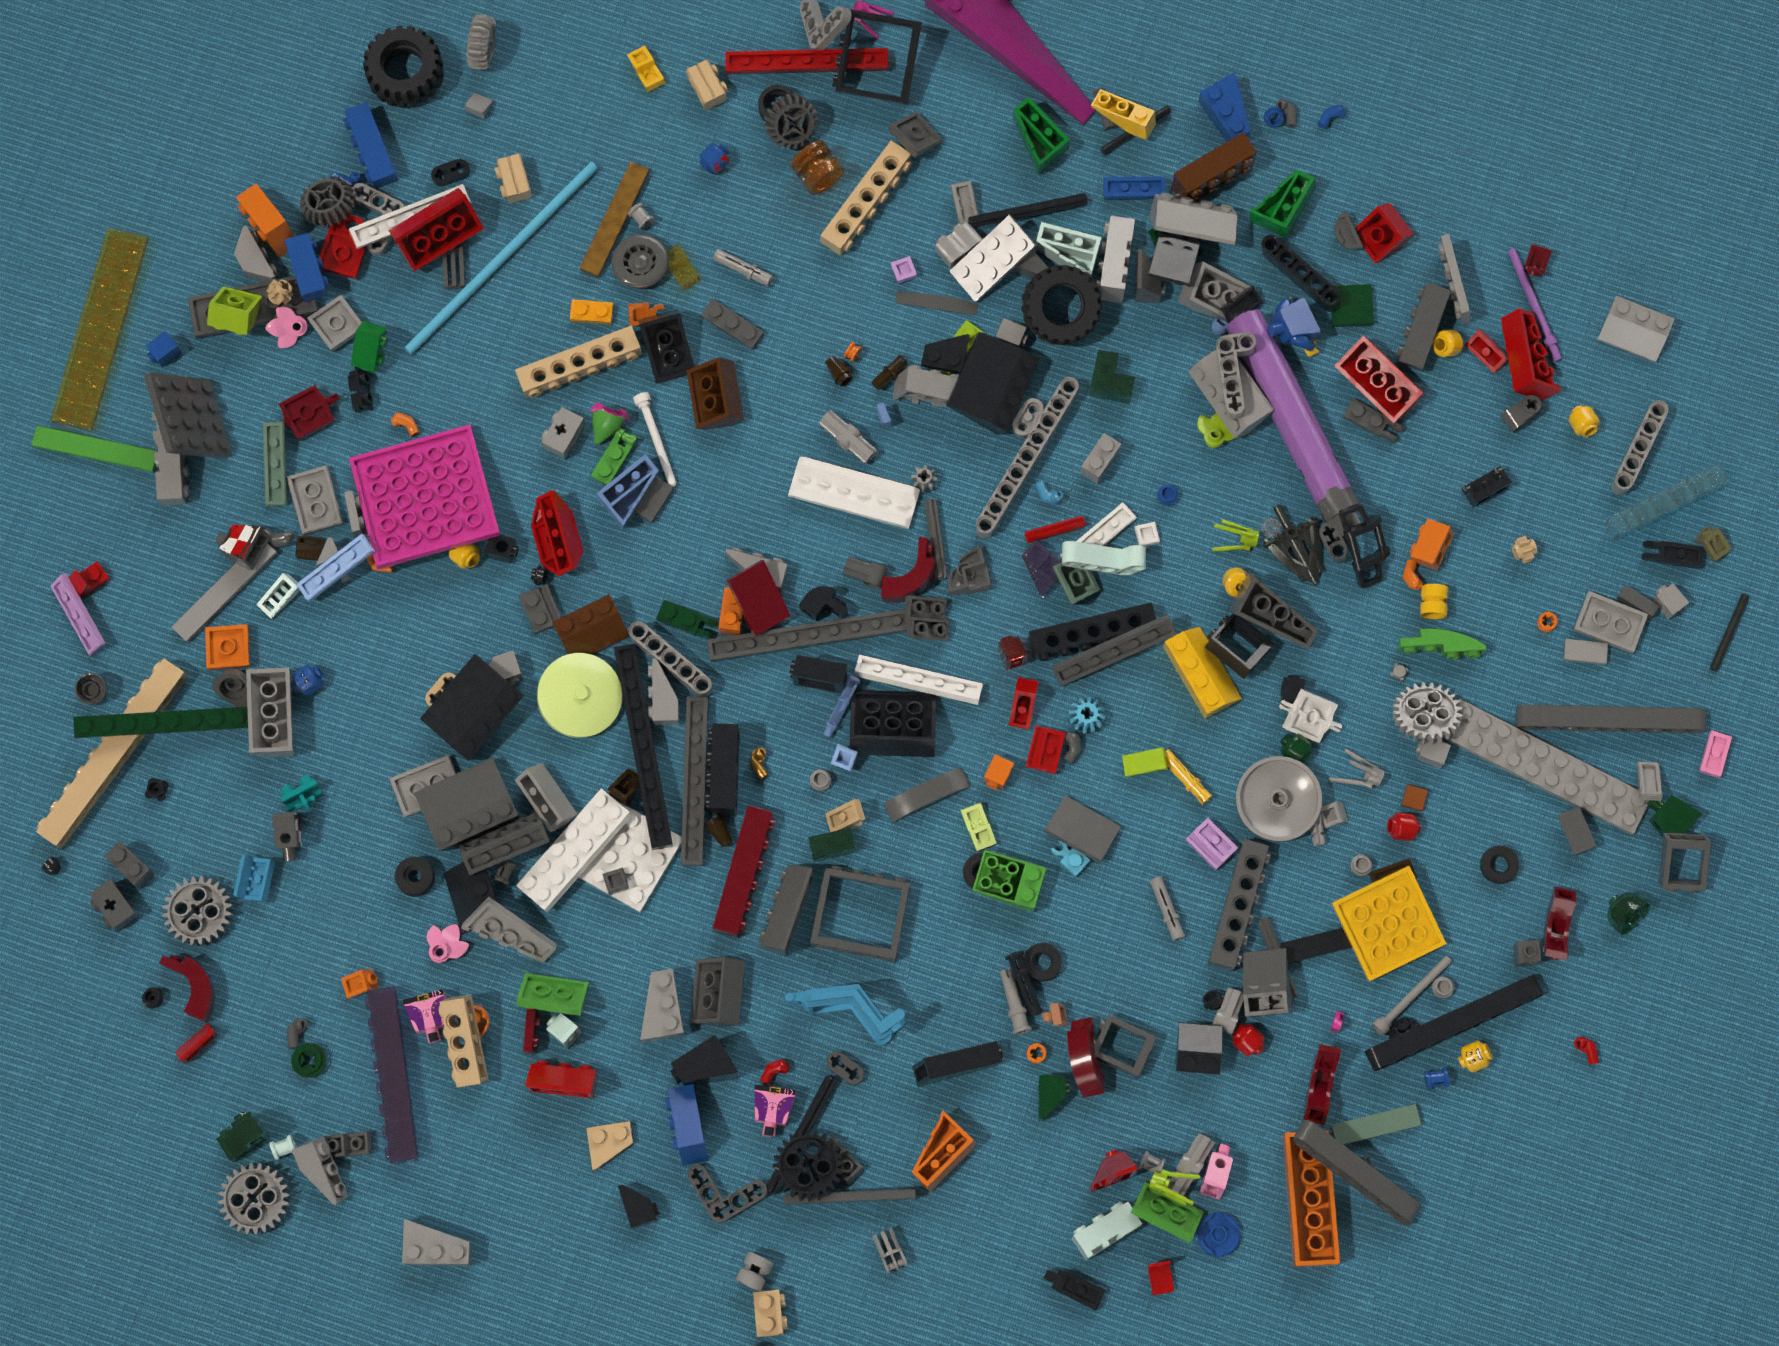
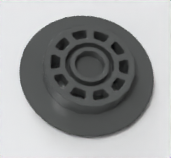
[612,234,669,289]

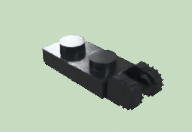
[1641,540,1703,569]

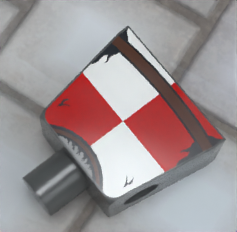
[216,524,270,571]
[272,812,302,861]

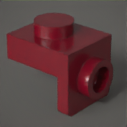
[1524,244,1552,277]

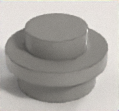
[810,769,831,791]
[1350,855,1372,876]
[1432,977,1454,999]

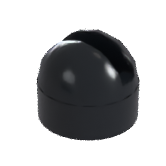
[41,856,61,875]

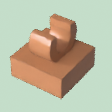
[1042,1003,1068,1027]

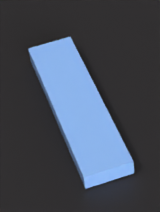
[296,534,375,602]

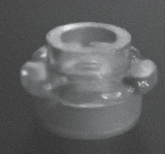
[1261,518,1281,538]

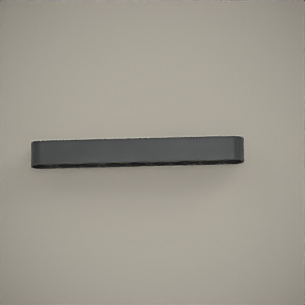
[1516,705,1706,733]

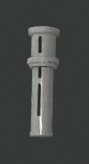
[999,968,1032,1035]

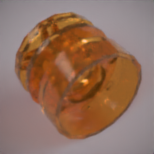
[790,140,845,195]

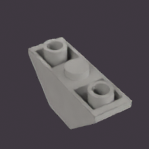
[234,225,279,282]

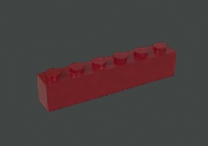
[713,805,776,938]

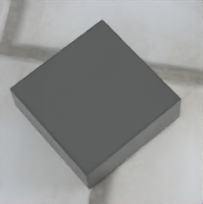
[602,867,630,895]

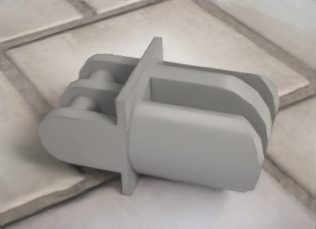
[872,1227,908,1274]

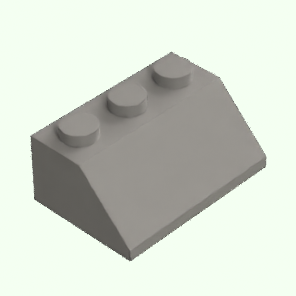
[1597,296,1675,363]

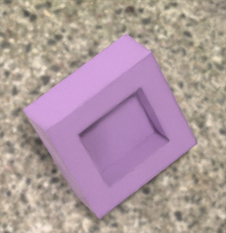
[891,256,917,284]

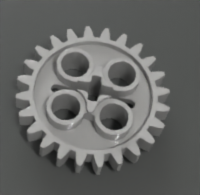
[1393,682,1463,744]
[162,876,233,946]
[218,1163,291,1235]

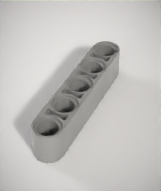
[1611,400,1668,495]
[629,621,713,697]

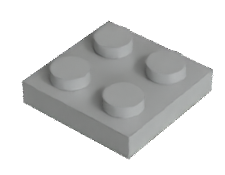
[307,295,362,352]

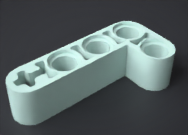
[1062,541,1146,575]

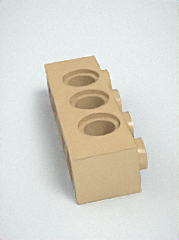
[439,994,488,1087]

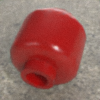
[1387,813,1421,841]
[1232,1024,1265,1056]

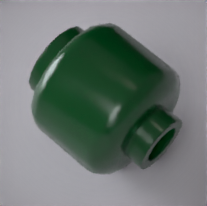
[1280,733,1312,763]

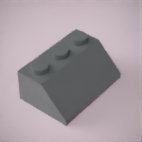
[690,957,744,1027]

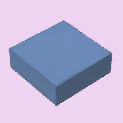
[876,402,891,430]

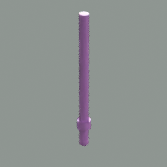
[1508,249,1562,362]

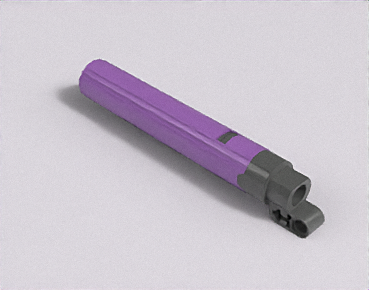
[1226,309,1361,563]

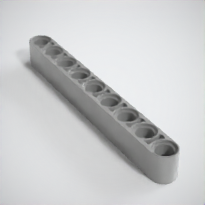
[976,377,1079,539]

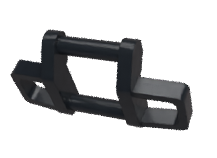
[1339,504,1391,588]

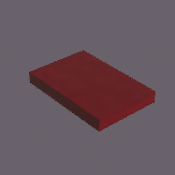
[726,560,791,636]

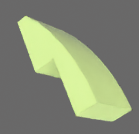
[960,802,997,851]

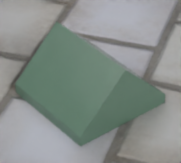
[1052,562,1100,605]

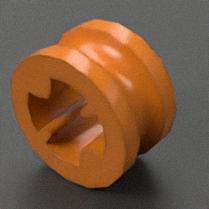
[843,342,862,363]
[1537,612,1558,632]
[1027,1043,1046,1064]

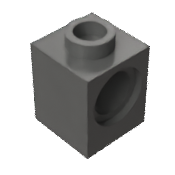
[1513,940,1541,967]

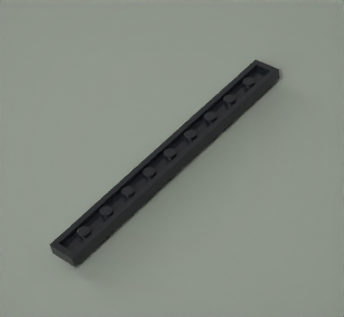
[614,643,673,850]

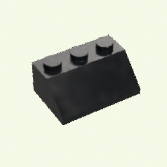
[443,862,498,934]

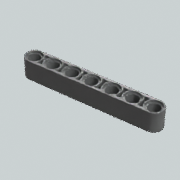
[1292,1120,1420,1226]

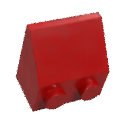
[1355,203,1414,264]

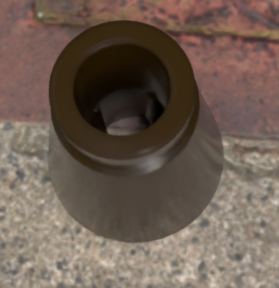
[825,356,854,387]
[705,815,733,847]

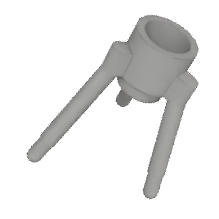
[1329,749,1385,788]

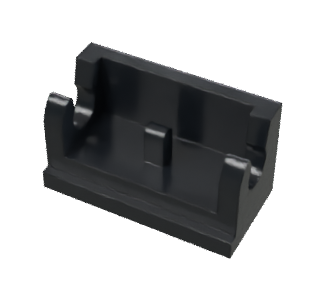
[1461,466,1512,508]

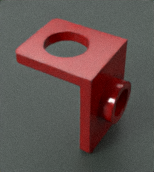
[1147,1260,1174,1295]

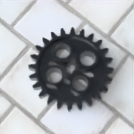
[773,1129,844,1202]

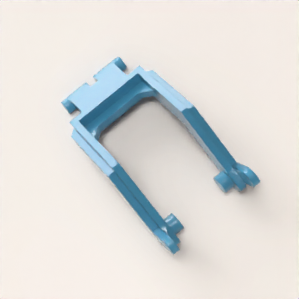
[785,984,905,1046]

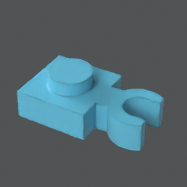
[1051,841,1090,877]

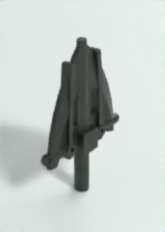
[1262,504,1324,586]

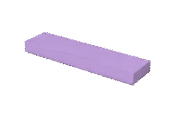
[50,573,106,656]

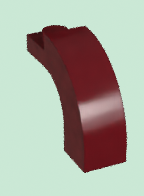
[881,537,937,603]
[1542,887,1576,960]
[159,955,215,1023]
[1067,1017,1105,1098]
[1303,1044,1341,1125]

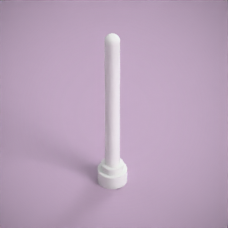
[633,392,676,487]

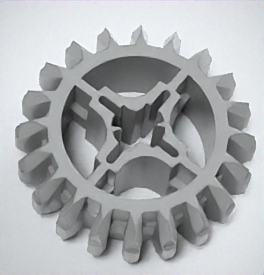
[466,14,496,70]

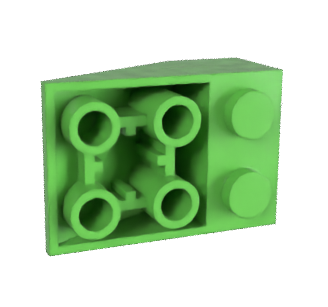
[972,850,1046,913]

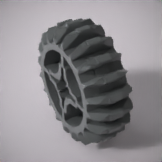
[764,94,819,150]
[300,175,356,228]

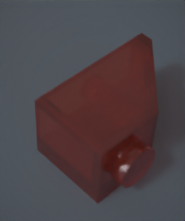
[998,635,1027,671]

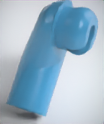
[1034,481,1063,505]

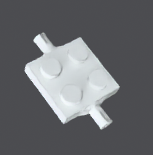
[1279,689,1342,743]

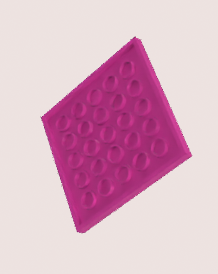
[349,424,500,569]

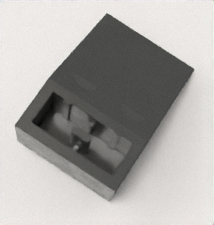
[1243,948,1293,1017]

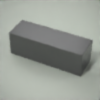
[1616,585,1659,619]

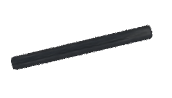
[968,193,1088,228]
[766,1076,837,1195]

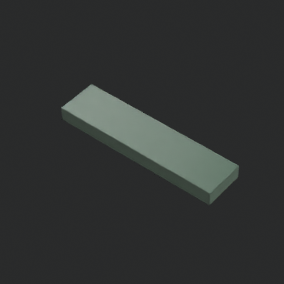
[263,422,287,507]
[1331,1104,1421,1145]

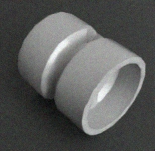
[735,1251,774,1292]

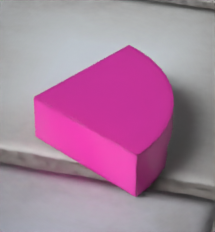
[1329,1010,1344,1033]

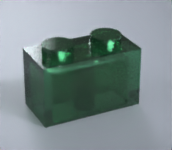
[808,828,855,862]

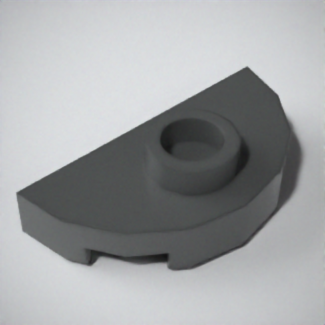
[1334,210,1363,250]

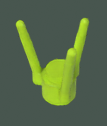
[1212,519,1259,551]
[1149,1169,1201,1206]

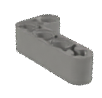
[1216,332,1256,419]

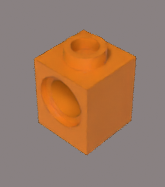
[984,754,1014,790]

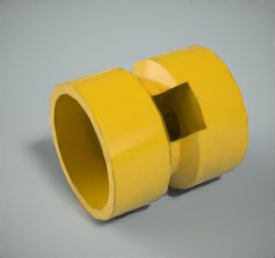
[1420,584,1449,619]

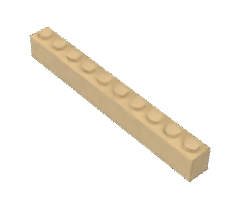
[36,659,188,850]

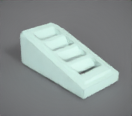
[257,573,300,619]

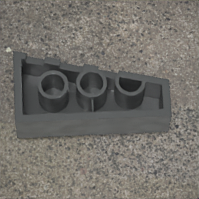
[1396,282,1451,371]
[1230,572,1318,650]

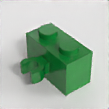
[351,321,388,373]

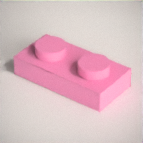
[1699,730,1732,778]

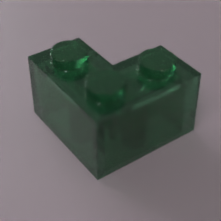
[1089,349,1135,404]
[216,1111,271,1163]

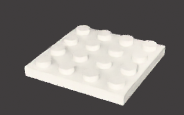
[578,798,682,913]

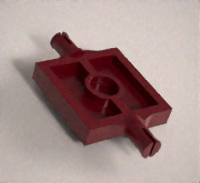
[279,385,340,441]

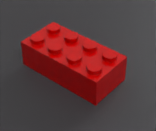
[388,188,484,272]

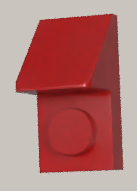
[69,561,110,599]

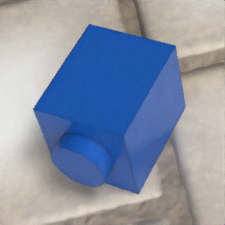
[145,331,182,367]

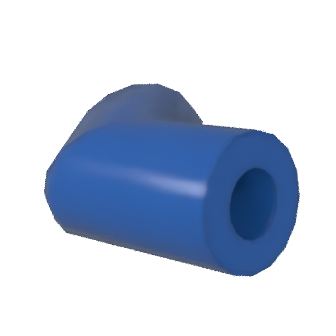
[1317,105,1346,129]
[332,172,361,187]

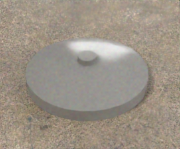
[1236,756,1322,842]

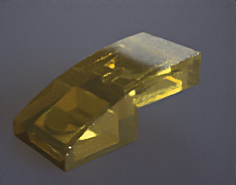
[667,245,701,290]

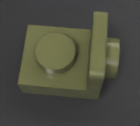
[1694,527,1731,561]

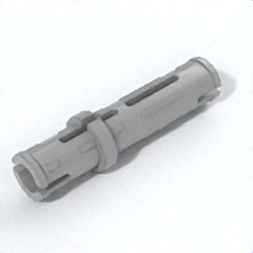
[713,249,773,287]
[1150,876,1185,941]

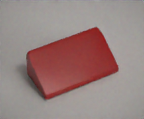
[1465,329,1508,373]
[175,1023,218,1063]

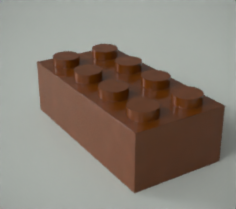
[1171,132,1257,202]

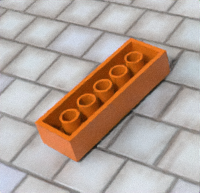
[1282,1130,1340,1268]

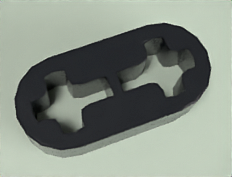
[431,159,470,187]

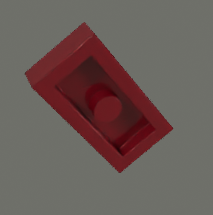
[523,1009,541,1055]

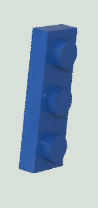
[1103,176,1166,200]

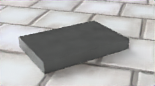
[1044,796,1121,863]

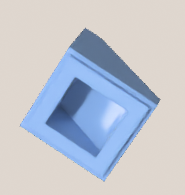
[831,744,858,771]

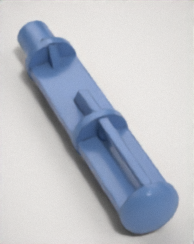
[823,676,860,738]

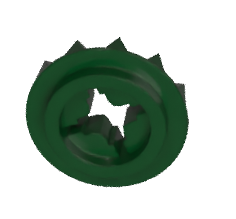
[291,1043,327,1078]

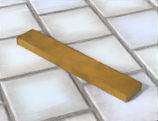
[580,162,650,278]

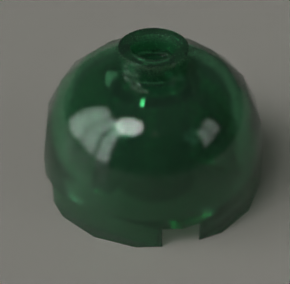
[1607,892,1651,935]

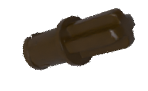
[871,355,908,390]

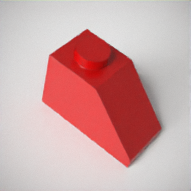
[1009,677,1039,730]

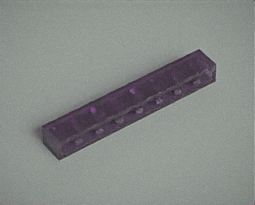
[365,986,419,1165]

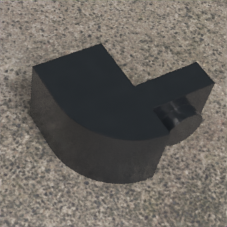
[799,586,848,621]

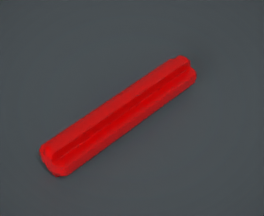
[1024,516,1086,543]

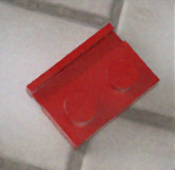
[1026,725,1066,775]

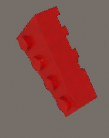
[1501,308,1561,401]

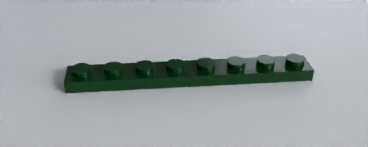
[73,707,248,739]

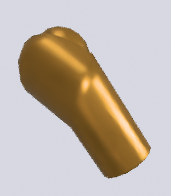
[749,747,769,780]

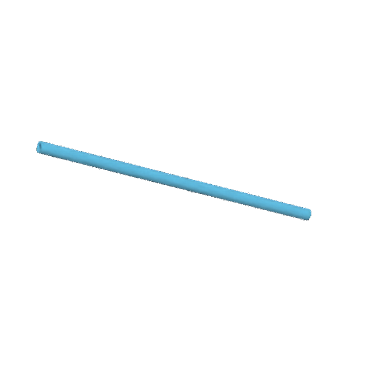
[404,162,598,355]

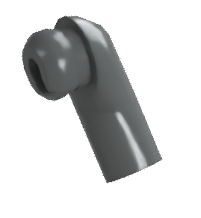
[265,528,294,548]
[1063,731,1082,764]
[287,1018,308,1049]

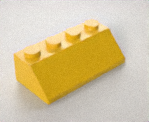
[1163,627,1242,719]

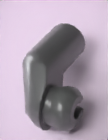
[1276,99,1297,128]

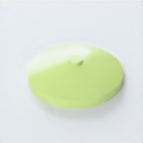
[537,653,622,738]

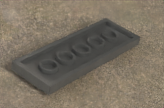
[188,276,318,339]

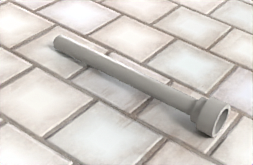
[1371,956,1451,1036]

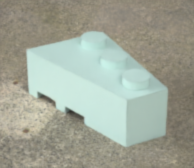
[1035,222,1101,278]
[1072,1201,1142,1261]

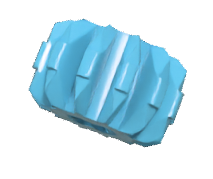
[1069,697,1105,734]

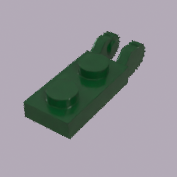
[656,600,718,639]

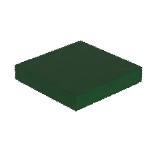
[1330,284,1374,327]

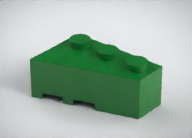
[1013,97,1070,174]
[1249,170,1316,239]

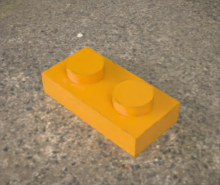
[570,299,614,325]

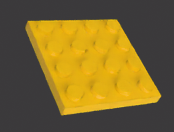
[1331,866,1446,981]

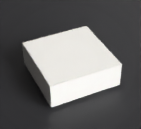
[1134,522,1160,546]

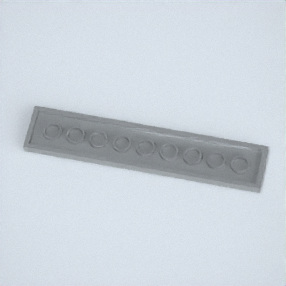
[1442,699,1649,835]

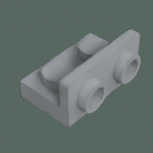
[344,490,368,538]

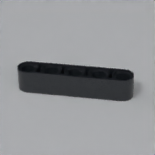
[1261,235,1341,312]

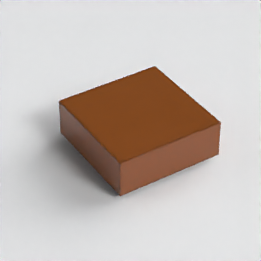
[1401,784,1428,812]

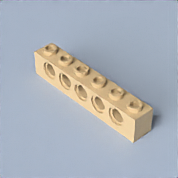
[820,140,912,256]
[515,325,642,398]

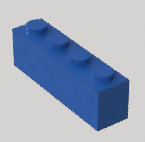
[343,102,398,189]

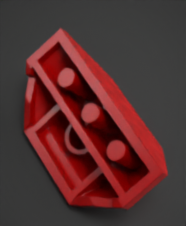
[531,490,584,576]

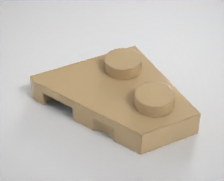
[587,1121,633,1171]

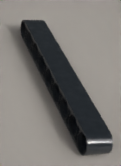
[1364,974,1544,1072]

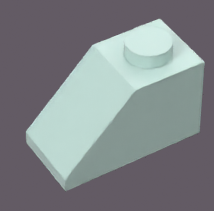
[546,1013,582,1049]

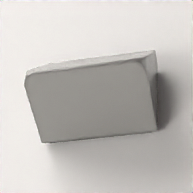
[465,93,493,119]
[1320,801,1348,829]

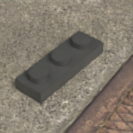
[701,299,764,350]

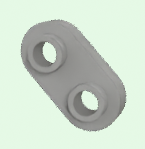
[1012,398,1044,438]

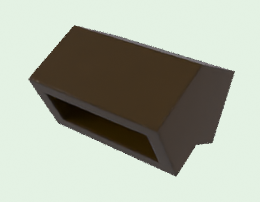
[295,536,325,561]

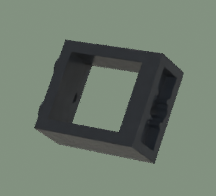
[1205,613,1274,679]
[789,655,848,694]

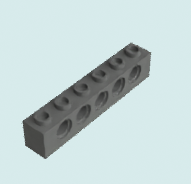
[1208,839,1271,972]

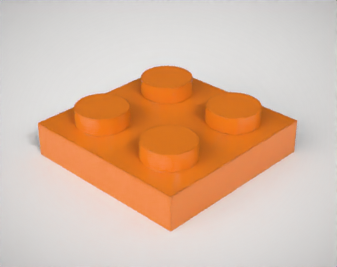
[205,624,250,670]

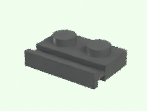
[519,584,561,635]

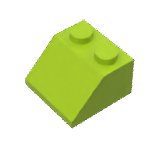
[207,286,263,335]

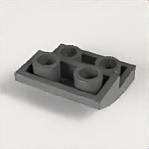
[905,596,949,641]

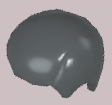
[74,673,108,705]

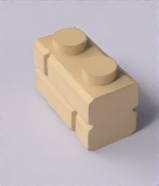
[686,60,728,111]
[495,154,532,204]

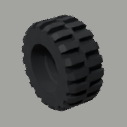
[363,25,444,108]
[1021,265,1102,345]

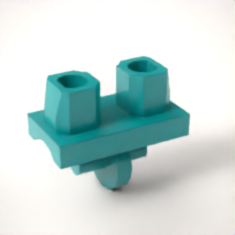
[280,775,323,812]

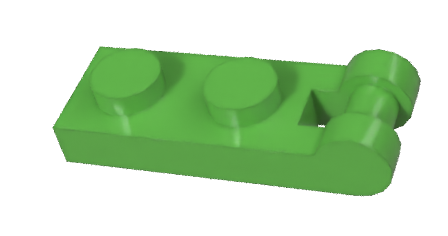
[591,427,638,486]

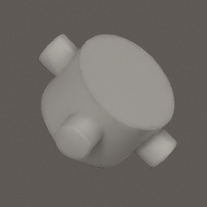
[1390,663,1408,681]

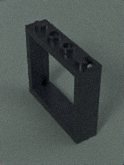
[832,9,922,105]

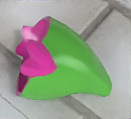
[590,402,629,445]

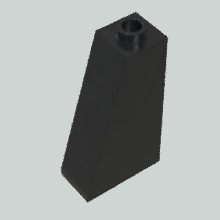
[912,1041,1003,1087]

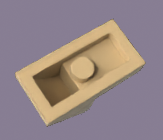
[825,799,865,834]

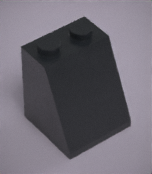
[670,1035,740,1086]

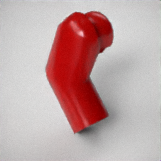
[1574,1036,1599,1065]
[759,1059,790,1085]

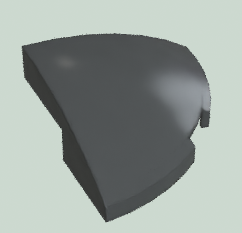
[948,546,993,595]

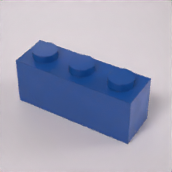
[284,233,330,303]

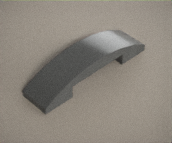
[884,768,970,823]

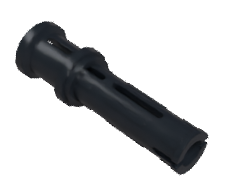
[1005,950,1043,1017]

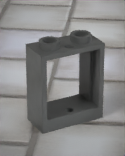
[1658,833,1711,893]
[1094,1015,1156,1079]

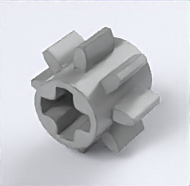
[911,465,937,493]

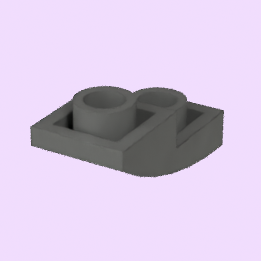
[324,1132,372,1158]
[816,1136,865,1185]

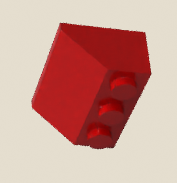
[525,1060,598,1099]

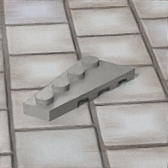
[461,897,557,962]

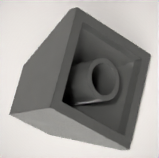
[1135,249,1165,303]

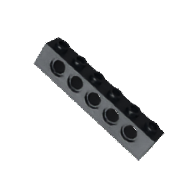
[1028,602,1156,661]

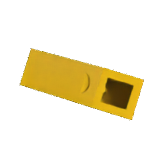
[1091,89,1156,140]

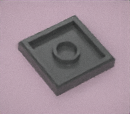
[888,112,943,158]

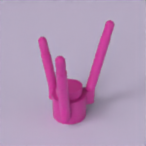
[852,0,894,39]

